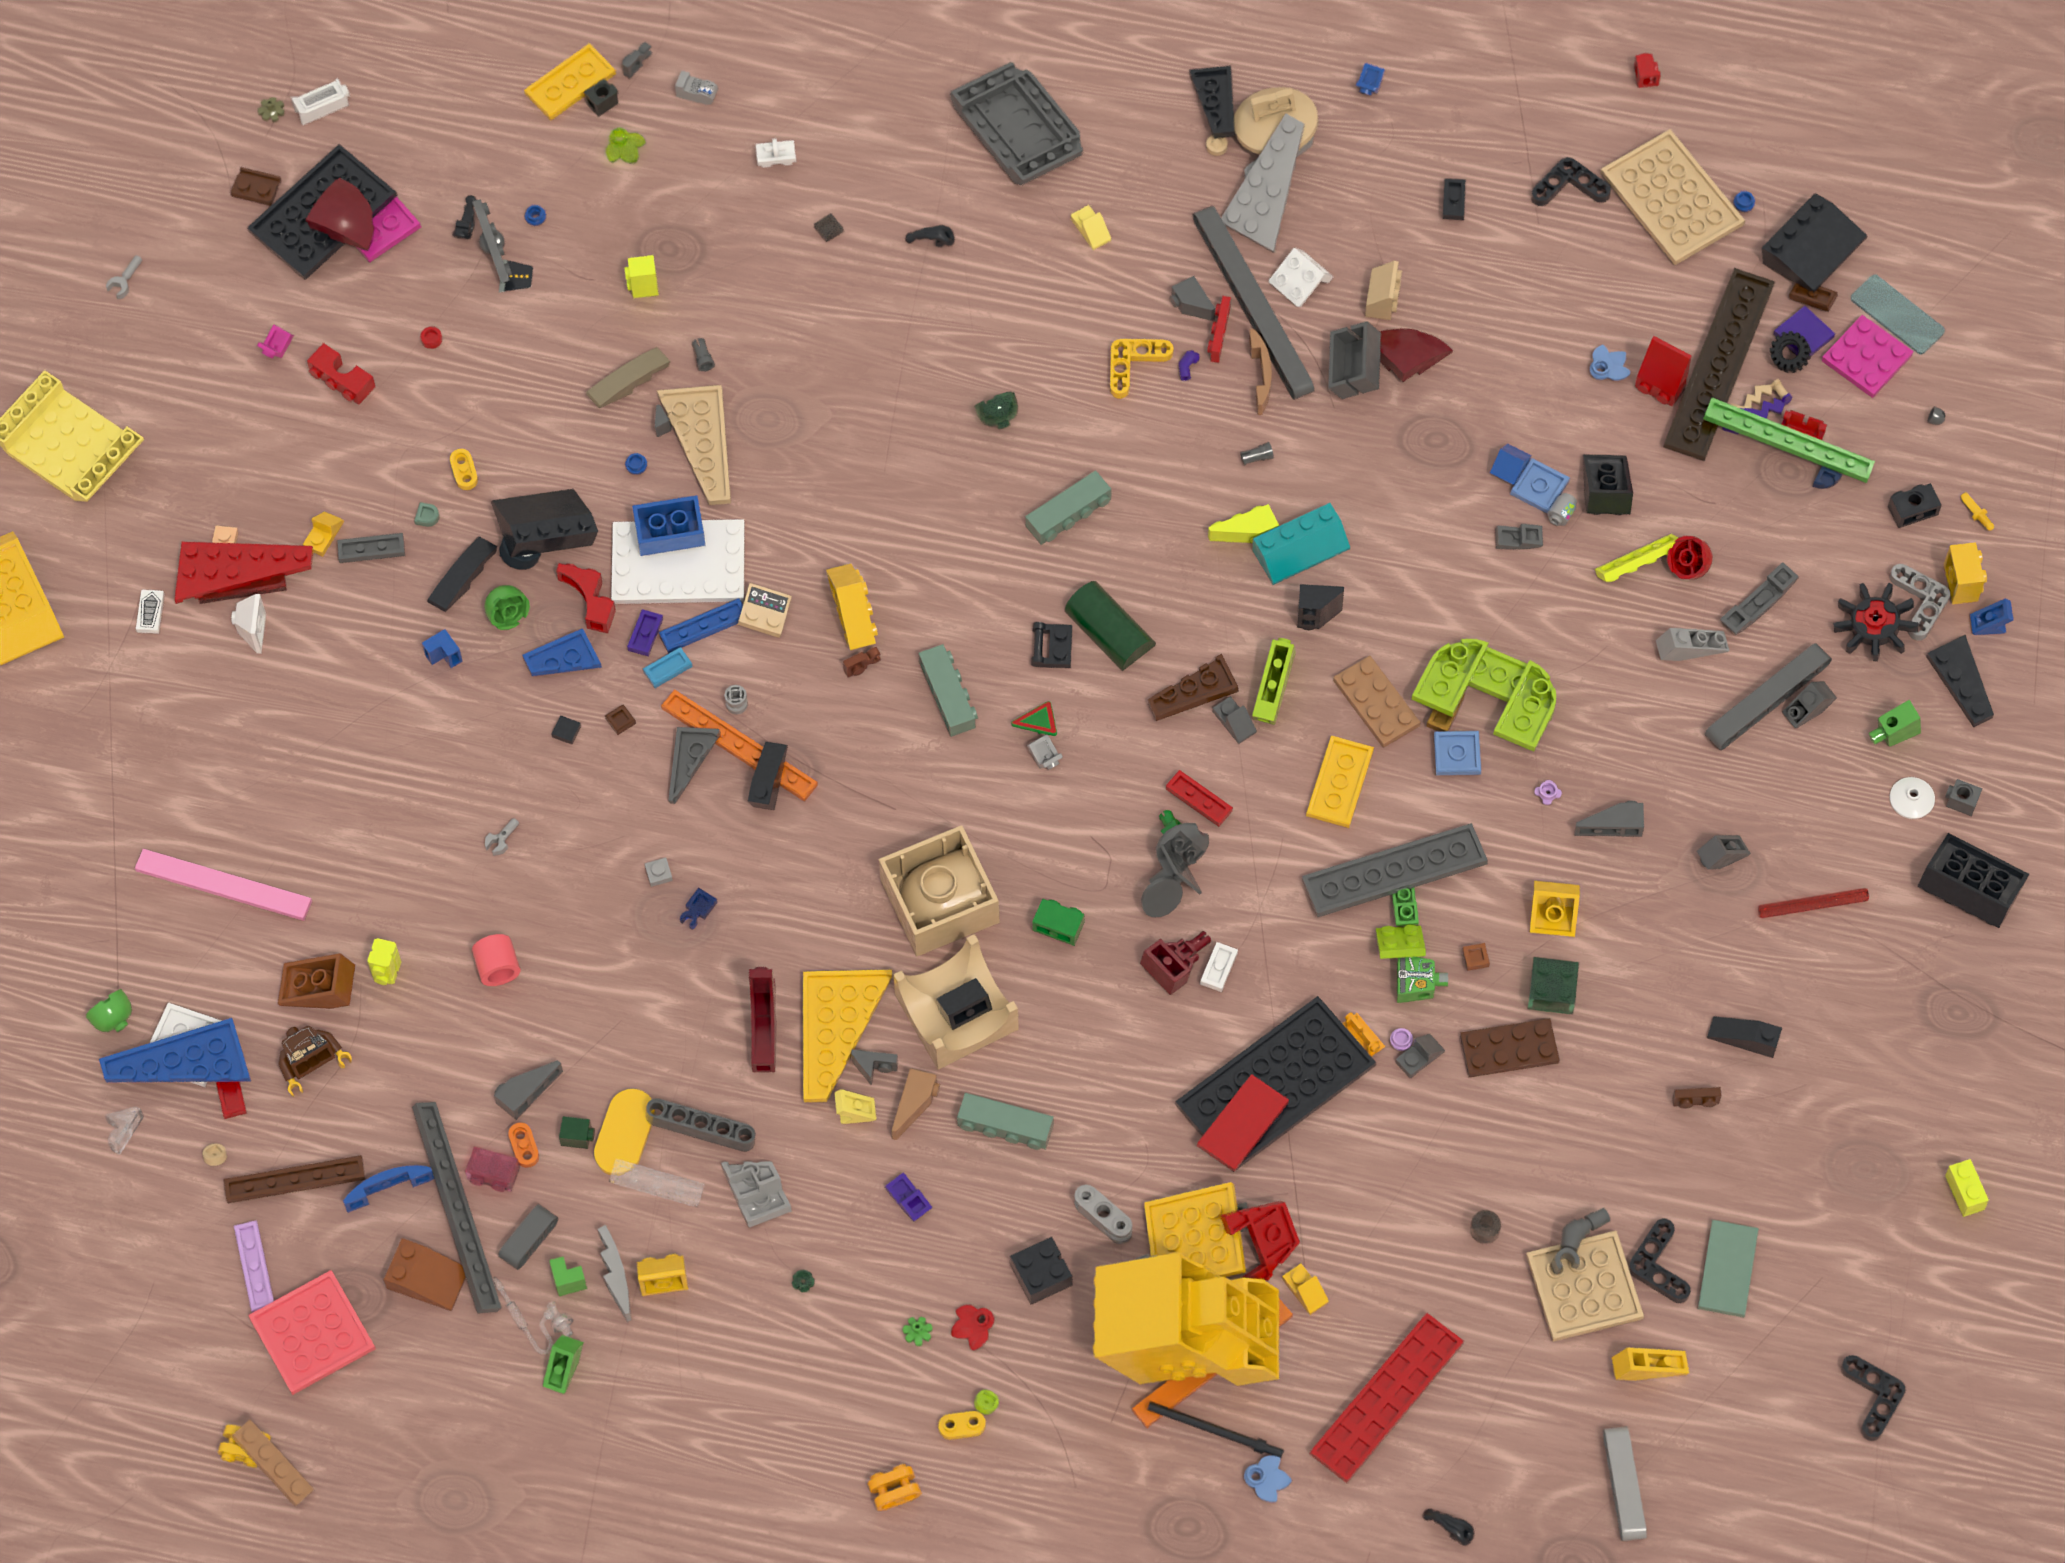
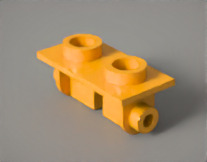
[1342,1012,1385,1057]

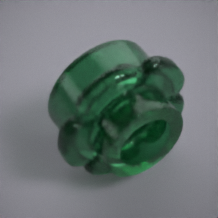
[792,1270,815,1292]

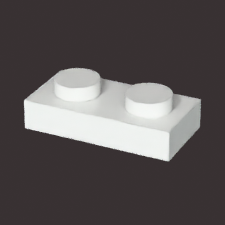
[1200,942,1238,992]

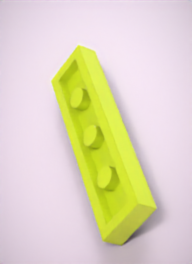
[1595,534,1678,582]

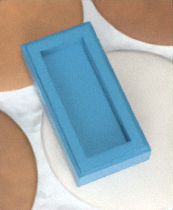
[643,647,693,688]

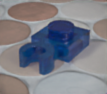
[680,888,718,930]

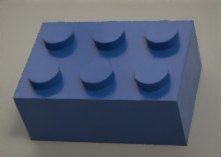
[632,495,706,556]

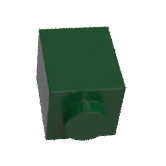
[559,1116,595,1149]

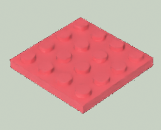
[248,1270,376,1395]

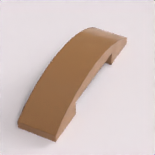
[1249,329,1272,415]

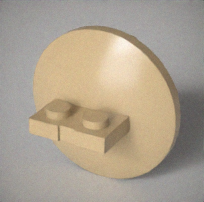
[1234,87,1318,154]

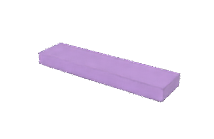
[234,1220,274,1313]

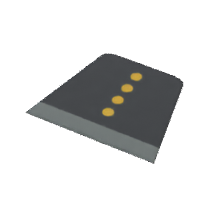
[499,259,533,292]

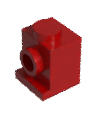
[1634,53,1661,88]

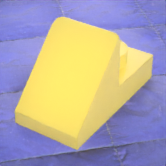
[1071,205,1111,250]
[835,1090,876,1124]

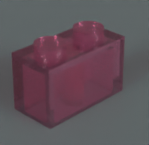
[465,1147,520,1192]

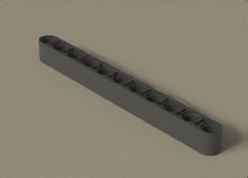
[1193,205,1315,400]

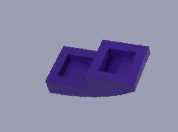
[884,1172,933,1222]

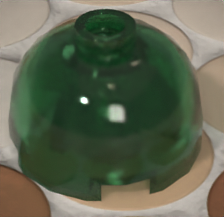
[974,391,1019,430]

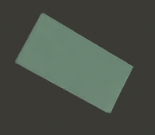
[1698,1220,1759,1318]

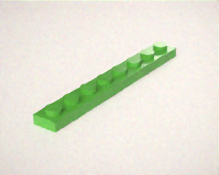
[1703,398,1875,483]

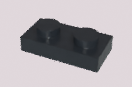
[1443,178,1466,220]

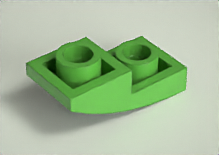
[1392,888,1419,926]

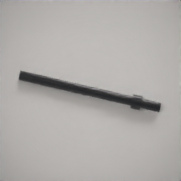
[1147,1401,1284,1459]

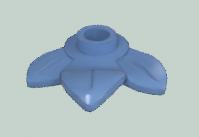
[1590,345,1630,381]
[1244,1456,1292,1502]

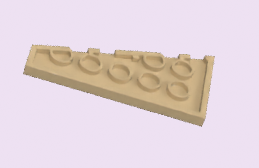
[657,385,731,505]

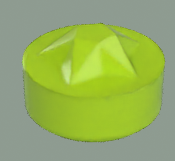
[974,1390,999,1415]

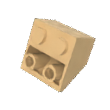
[1365,261,1402,320]

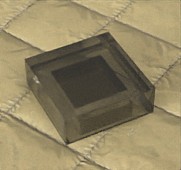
[814,213,844,243]

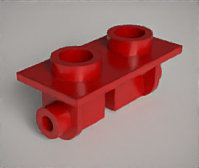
[1781,410,1827,440]

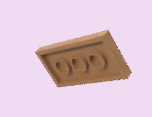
[1333,656,1421,748]

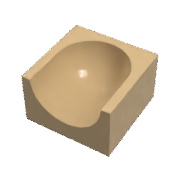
[879,825,1000,957]

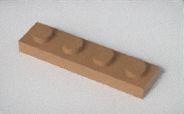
[231,1420,314,1507]

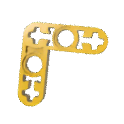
[1110,339,1174,399]

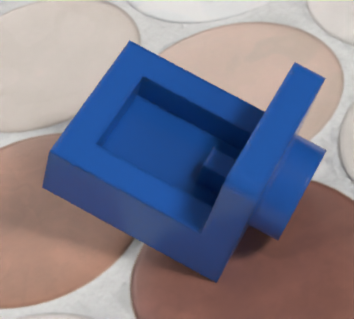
[1356,63,1385,96]

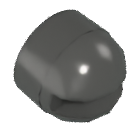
[1928,406,1946,425]

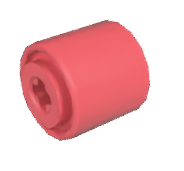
[472,934,521,986]

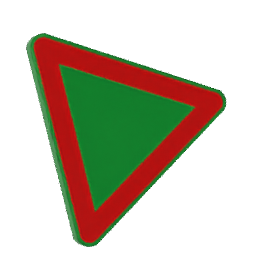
[1011,701,1057,736]

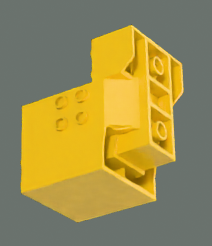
[1093,1252,1279,1386]

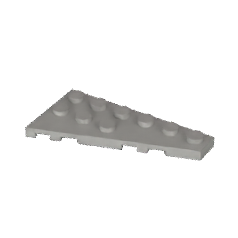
[1221,114,1305,253]

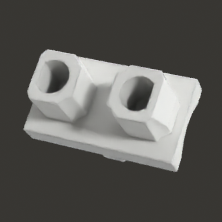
[756,139,796,168]

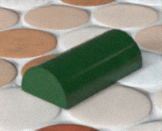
[1065,581,1156,671]

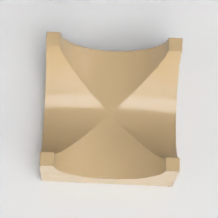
[893,934,1019,1070]

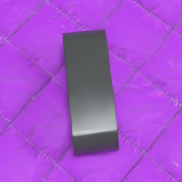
[498,1204,558,1270]

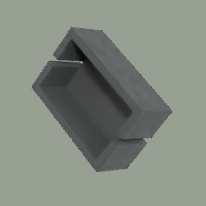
[1328,321,1381,399]

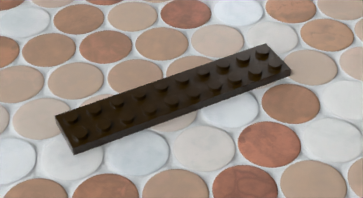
[1663,268,1775,461]

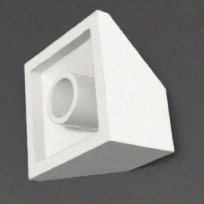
[232,594,266,653]

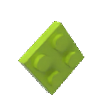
[1376,924,1426,959]

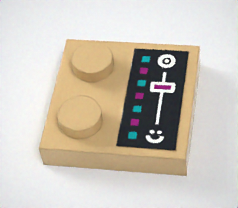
[737,583,792,638]

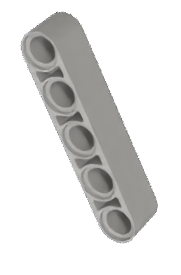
[1603,1426,1647,1541]

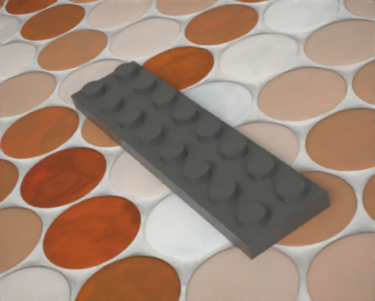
[1302,823,1488,918]

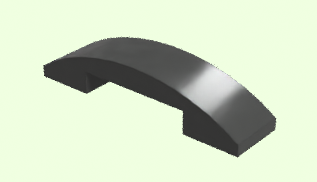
[1720,562,1799,635]

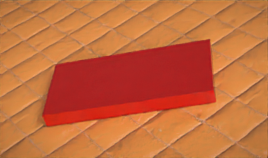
[1197,1074,1289,1172]

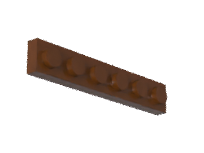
[224,1155,366,1204]

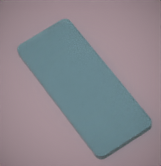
[1851,274,1945,355]

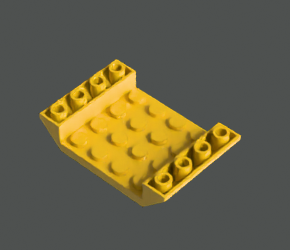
[0,531,64,666]

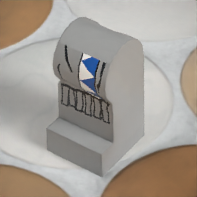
[675,71,718,105]

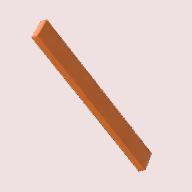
[661,689,818,802]
[1132,1298,1293,1428]

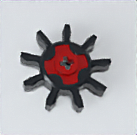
[1833,583,1918,662]

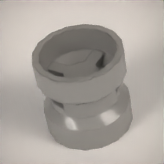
[724,685,748,714]

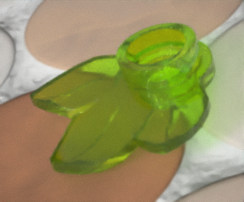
[606,127,646,163]

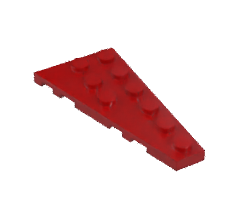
[174,542,314,604]

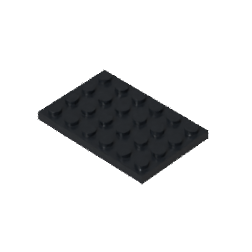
[247,144,398,280]

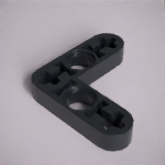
[1531,157,1611,206]
[1629,1219,1691,1303]
[1841,1355,1906,1441]

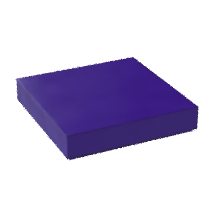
[1774,306,1835,356]

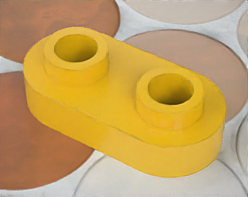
[450,449,478,490]
[938,1411,986,1440]

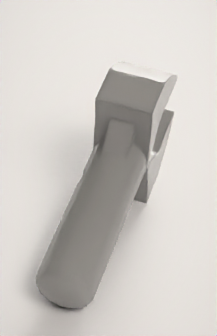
[485,818,519,856]

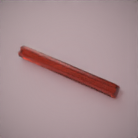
[1758,888,1869,918]

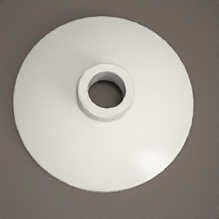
[1890,777,1935,819]

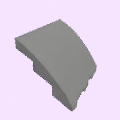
[721,1162,792,1228]

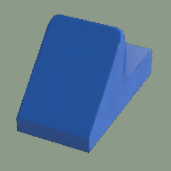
[1970,598,2014,635]

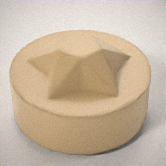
[1206,135,1228,156]
[203,1144,227,1166]

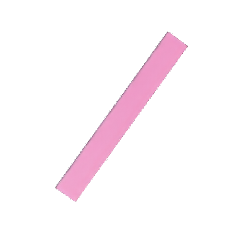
[135,849,312,921]

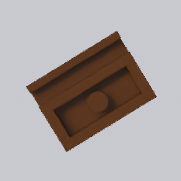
[230,167,282,206]

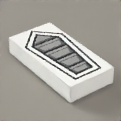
[136,590,165,634]

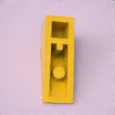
[1612,1348,1689,1381]

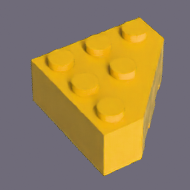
[826,563,878,650]

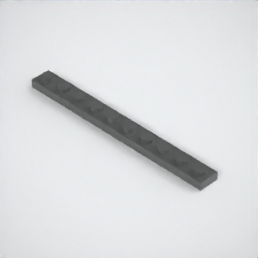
[412,1102,502,1314]

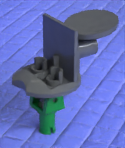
[1141,810,1209,917]

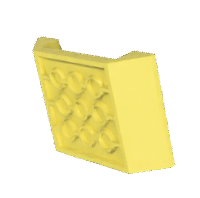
[0,370,144,502]

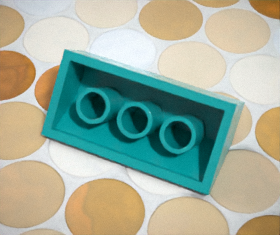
[1252,503,1350,585]

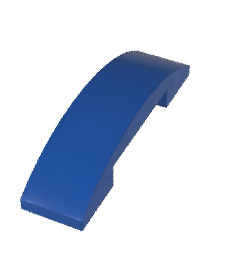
[343,1165,435,1213]

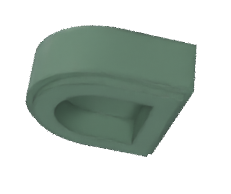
[414,502,439,527]

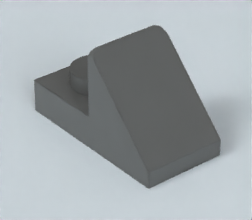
[1212,696,1257,744]
[1395,1034,1445,1079]
[851,1050,898,1085]

